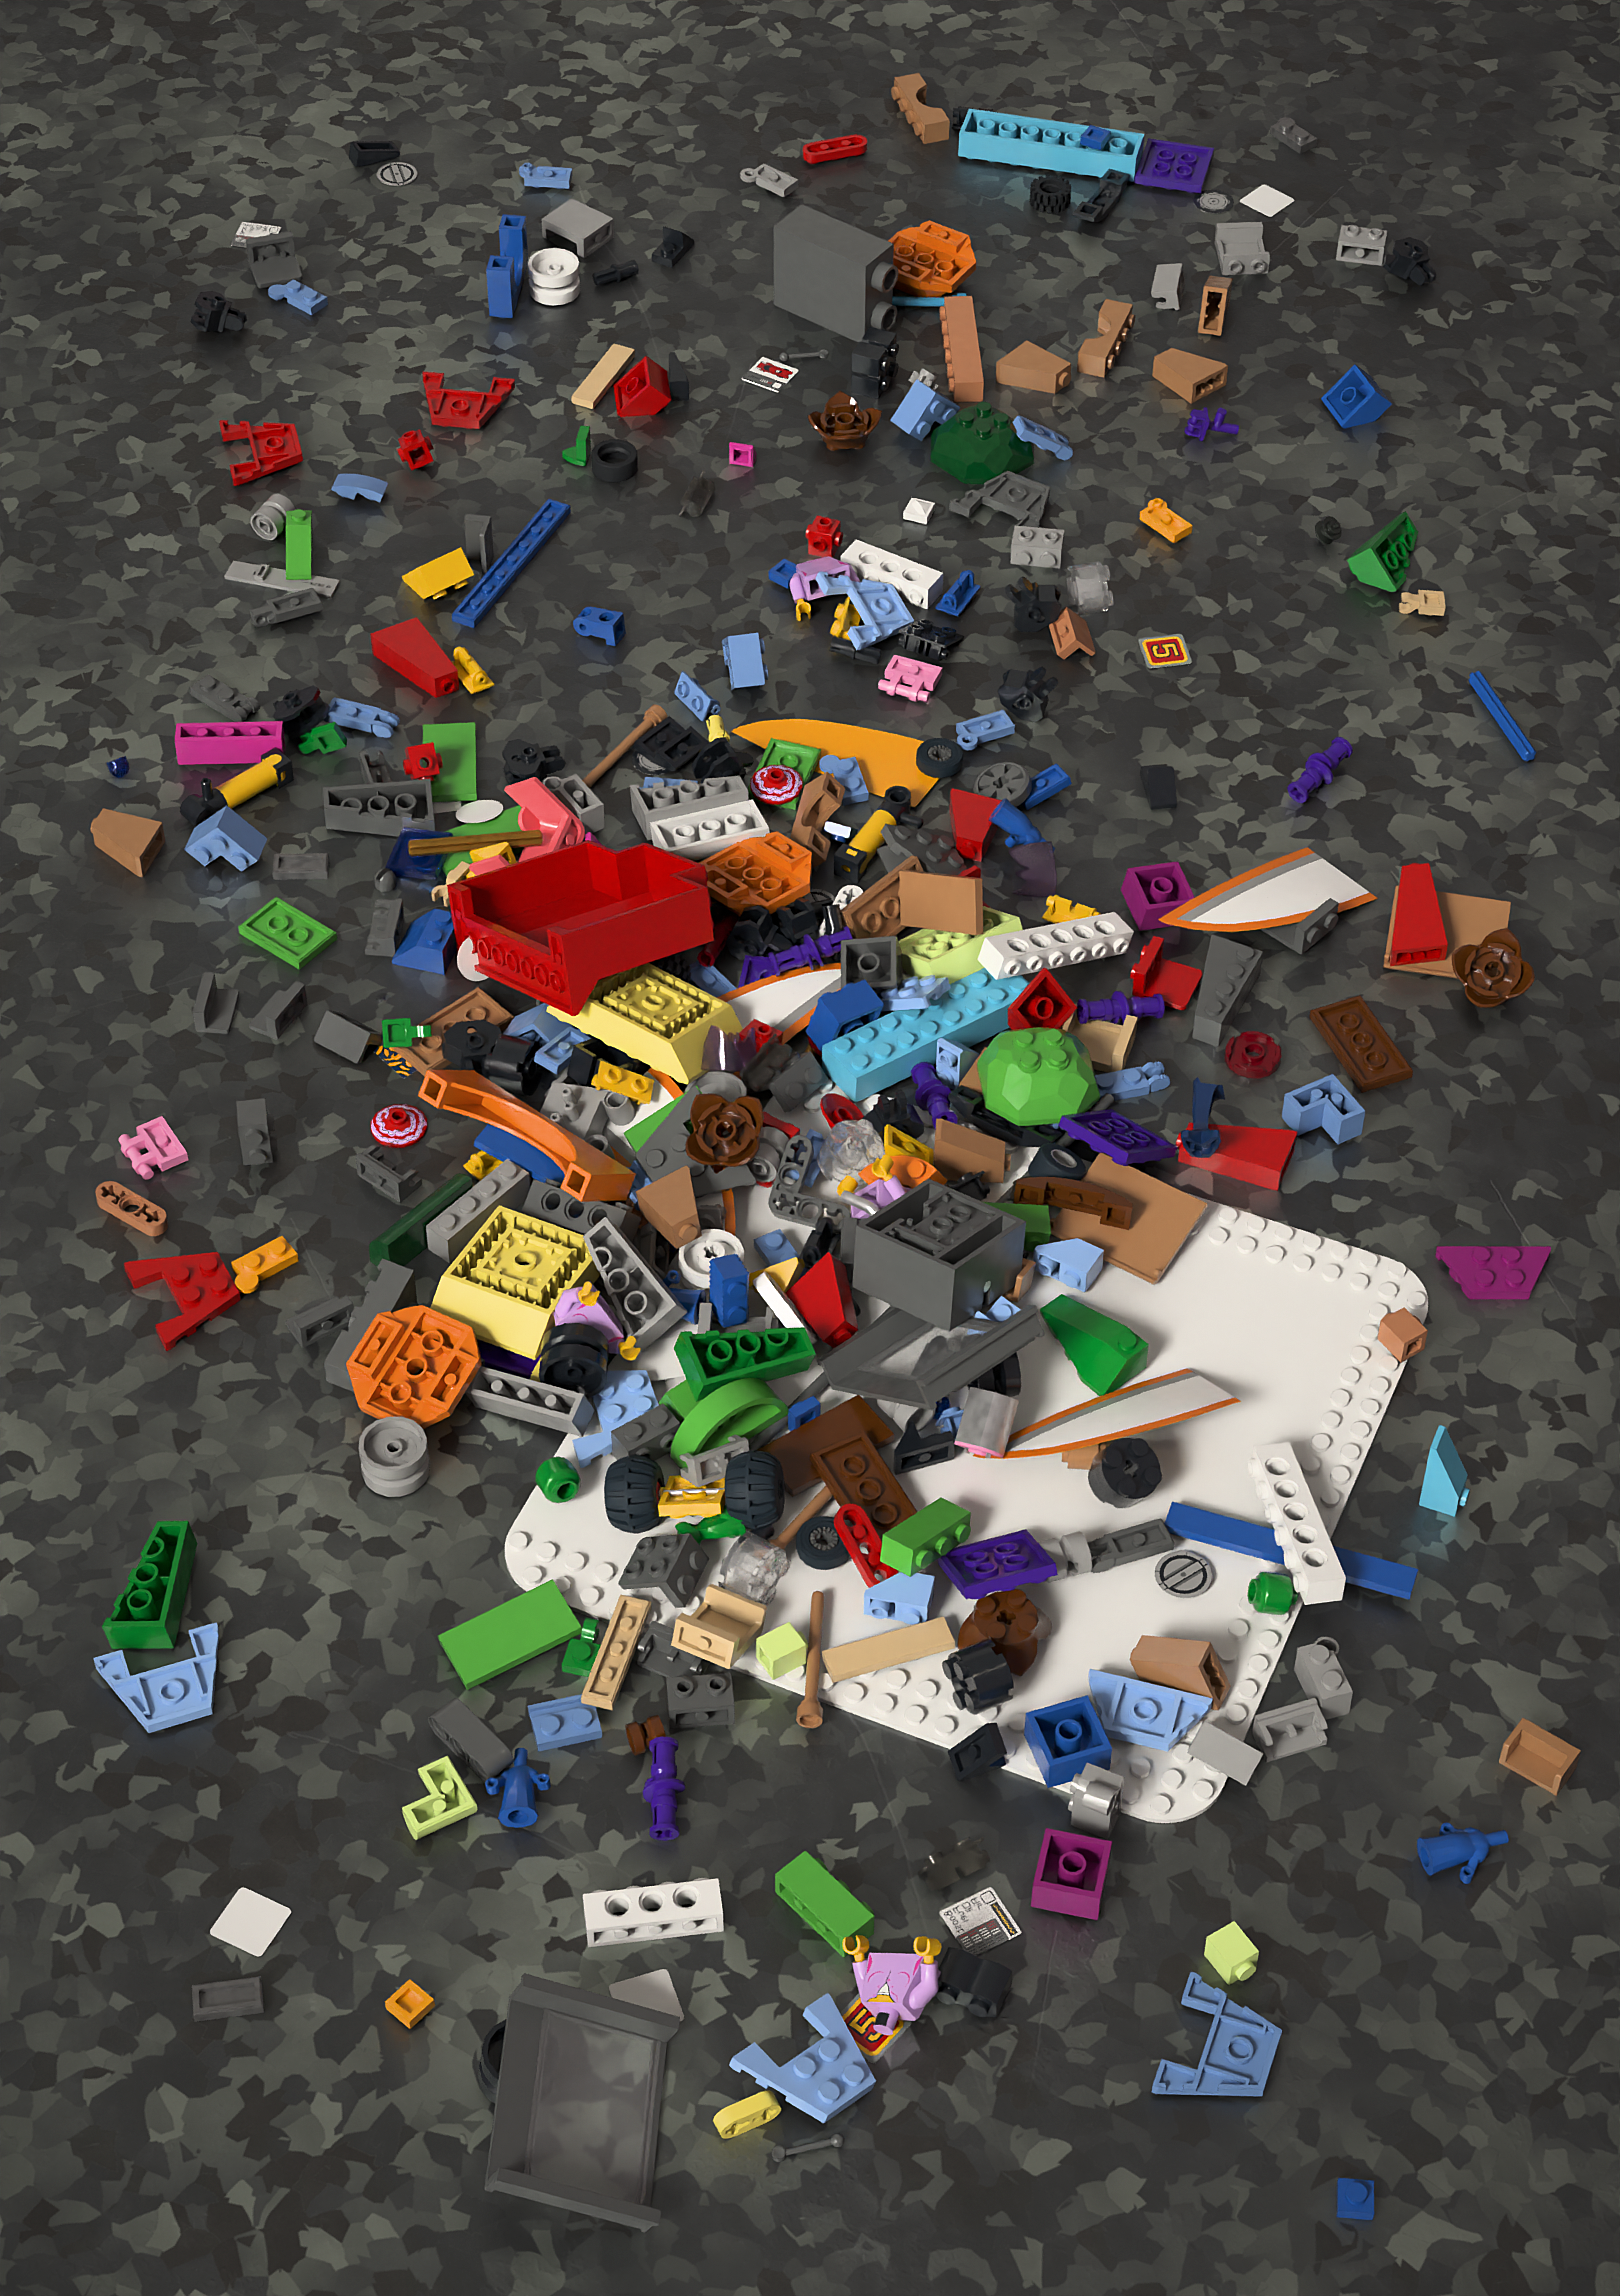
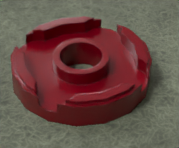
[1225,1031,1282,1079]

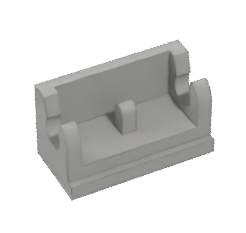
[1151,263,1185,310]
[679,1435,750,1488]
[1252,1698,1328,1763]
[1187,1721,1263,1786]

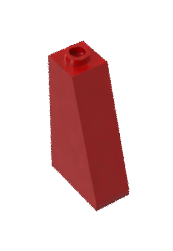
[370,617,459,698]
[1389,863,1448,966]
[1176,1122,1298,1191]

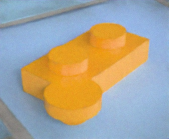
[1139,498,1193,543]
[231,1236,299,1293]

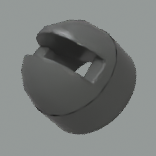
[374,868,396,892]

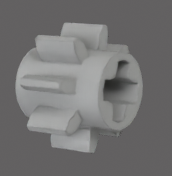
[908,368,939,390]

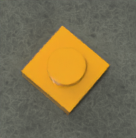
[385,1979,435,2029]

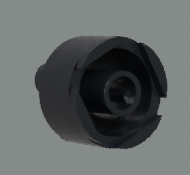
[485,1034,543,1096]
[1088,1438,1162,1509]
[942,1639,1014,1715]

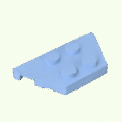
[877,975,951,1011]
[1088,1669,1213,1752]

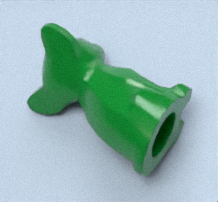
[675,1505,746,1545]

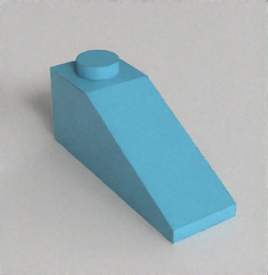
[1419,1425,1470,1517]

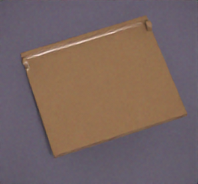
[1383,885,1511,979]
[1050,1153,1207,1285]

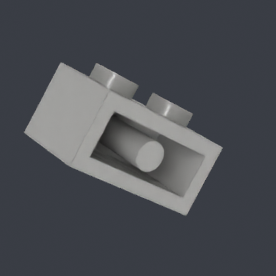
[1336,225,1387,266]
[1010,525,1064,569]

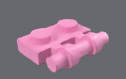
[878,655,942,702]
[118,1116,188,1180]

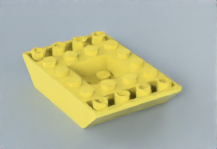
[546,963,743,1085]
[430,1205,600,1360]

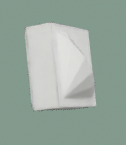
[903,498,935,524]

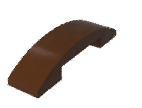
[1013,1177,1133,1230]

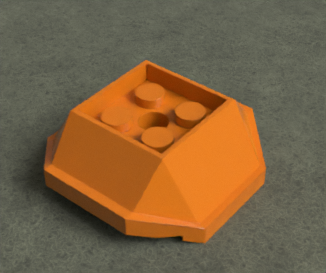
[888,220,976,297]
[699,831,813,921]
[346,1305,482,1429]

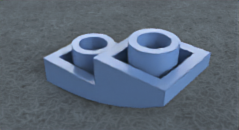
[331,474,388,503]

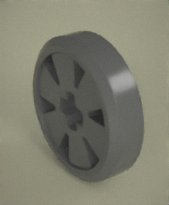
[973,762,1032,807]

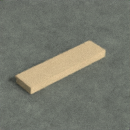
[571,344,635,409]
[581,1594,651,1711]
[822,1617,955,1683]

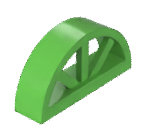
[671,1378,788,1469]

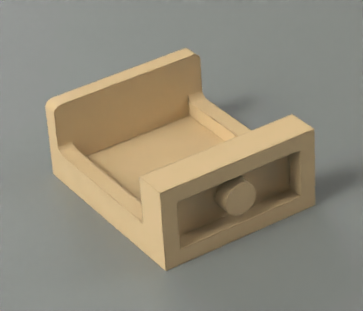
[1060,1004,1138,1073]
[671,1584,767,1669]

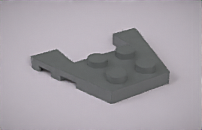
[950,471,1050,528]
[635,1085,756,1198]

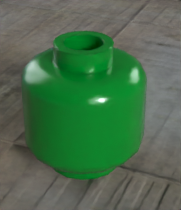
[535,1456,581,1503]
[1247,1572,1298,1615]

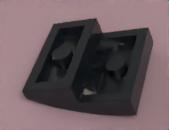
[633,716,710,772]

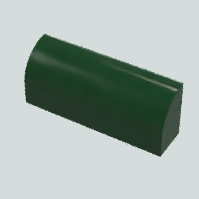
[369,1173,473,1267]

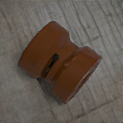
[625,1715,666,1756]

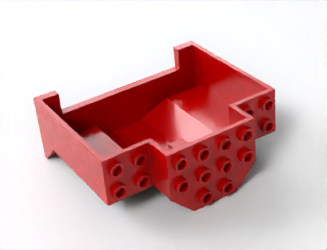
[447,840,714,1016]

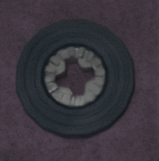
[916,738,963,778]
[796,1516,850,1570]

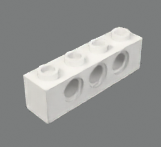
[841,540,943,609]
[583,1878,724,1947]

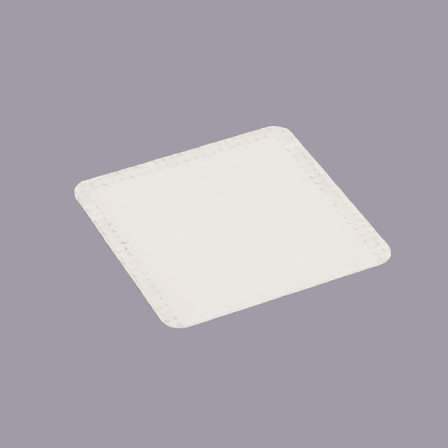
[505,1079,1428,1823]

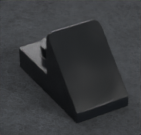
[652,227,694,268]
[1140,764,1177,810]
[893,1421,955,1475]
[948,1723,1007,1781]

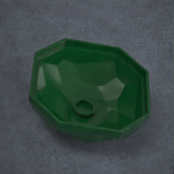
[931,402,1034,484]

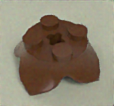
[808,390,882,451]
[1452,928,1535,1008]
[685,1093,764,1168]
[958,1589,1052,1677]

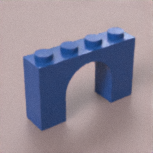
[486,214,528,318]

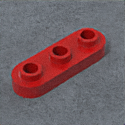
[803,134,867,164]
[834,1503,898,1588]

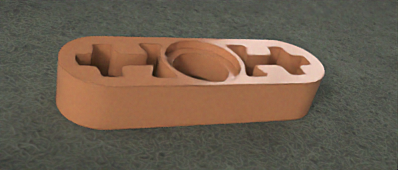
[95,1181,168,1236]

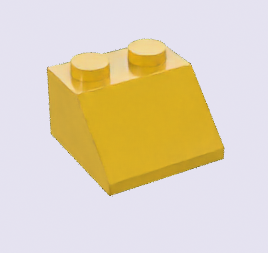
[402,547,474,600]

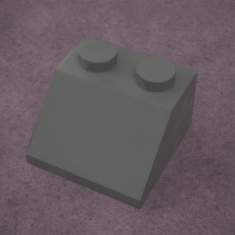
[841,936,902,990]

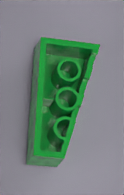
[674,1327,816,1402]
[102,1521,198,1649]

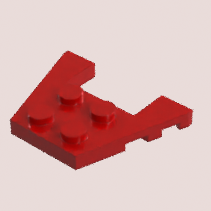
[422,371,515,429]
[219,420,303,486]
[124,1252,240,1351]

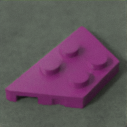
[1435,1246,1551,1299]

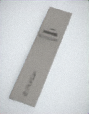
[224,560,340,599]

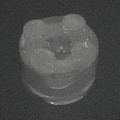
[1066,561,1114,616]
[817,1119,885,1187]
[718,1532,791,1605]

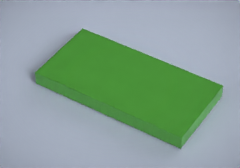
[423,722,477,802]
[425,805,524,876]
[438,1579,582,1690]

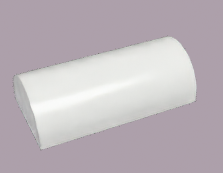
[650,799,770,861]

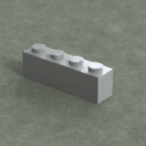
[426,1159,530,1264]
[465,1366,595,1437]

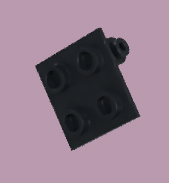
[898,619,964,661]

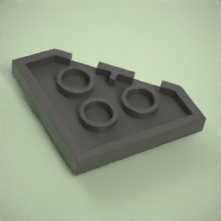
[881,824,967,875]

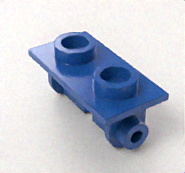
[935,570,981,616]

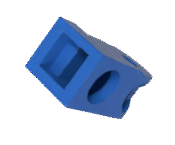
[573,606,626,647]

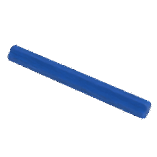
[1468,671,1536,762]

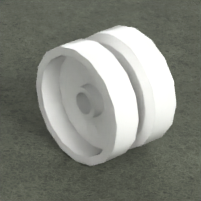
[528,248,580,306]
[679,1229,744,1303]

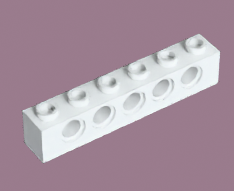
[977,912,1134,980]
[1247,1442,1346,1605]

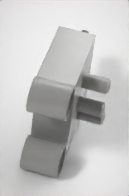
[538,1082,635,1161]

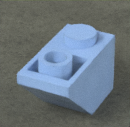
[936,1038,980,1090]
[1033,1238,1104,1292]
[864,1572,935,1625]

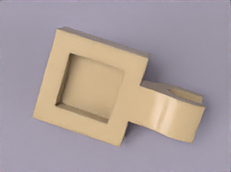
[1399,590,1446,616]
[431,861,471,907]

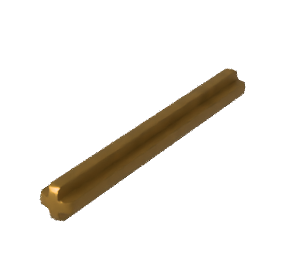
[408,830,543,857]

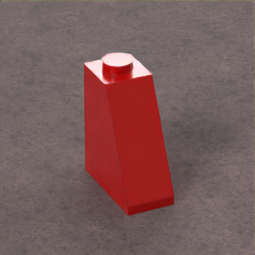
[949,788,1002,862]
[785,1252,859,1348]

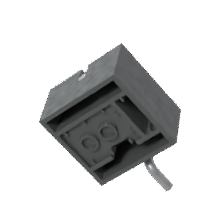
[840,1178,1026,1332]

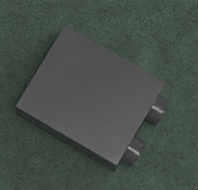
[773,204,898,343]

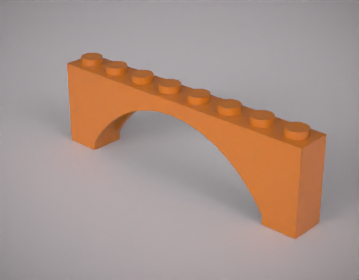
[418,1070,636,1202]

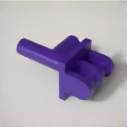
[1184,407,1239,442]

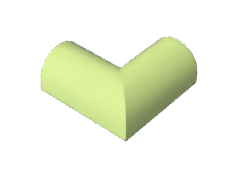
[402,1755,477,1840]

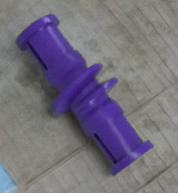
[1287,737,1353,803]
[768,926,853,977]
[1077,991,1165,1025]
[911,1062,958,1130]
[643,1736,686,1841]

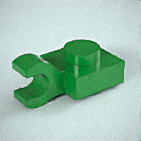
[298,722,347,754]
[382,1018,432,1048]
[562,1618,601,1677]

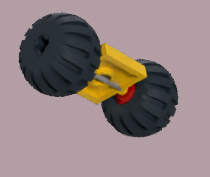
[604,1450,785,1534]

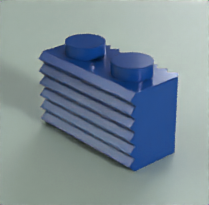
[709,1254,749,1328]

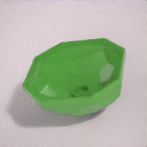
[977,1027,1100,1126]

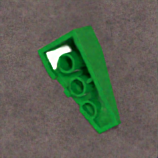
[1347,511,1418,592]
[1040,1294,1149,1396]

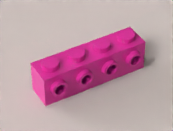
[175,721,286,765]

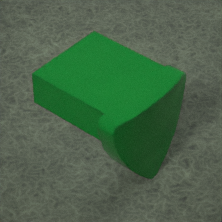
[562,425,591,466]

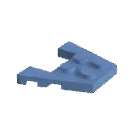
[1152,1972,1282,2096]

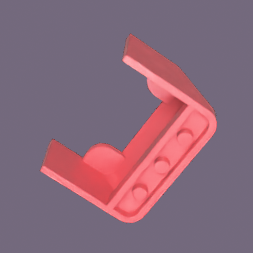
[469,777,585,876]

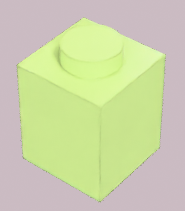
[756,1622,808,1680]
[1204,1921,1259,1985]

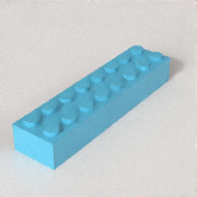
[958,109,1144,182]
[822,968,1030,1103]

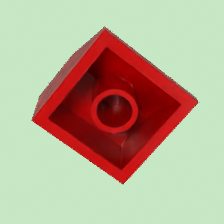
[613,356,671,417]
[1008,968,1077,1030]

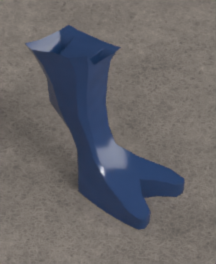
[1181,1077,1226,1158]

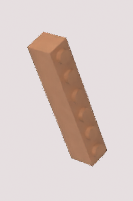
[939,296,984,402]

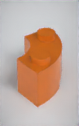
[858,1155,948,1189]

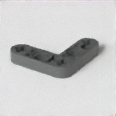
[768,1135,851,1234]

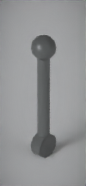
[779,349,828,362]
[772,2133,845,2162]

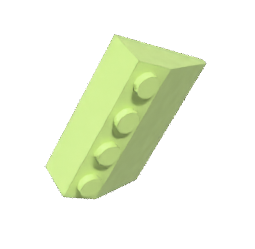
[898,906,1023,984]

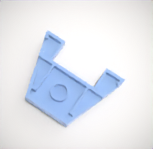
[816,571,914,650]
[572,1370,659,1468]
[94,1622,219,1733]
[729,1993,876,2123]

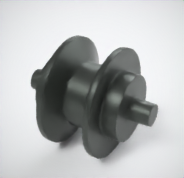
[1315,516,1342,544]

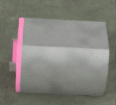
[954,1387,1019,1459]

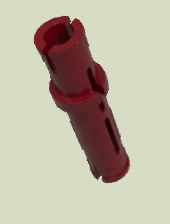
[697,912,739,967]

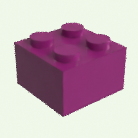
[1121,861,1195,931]
[1031,1828,1112,1920]

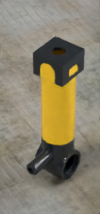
[180,747,294,827]
[834,786,924,884]

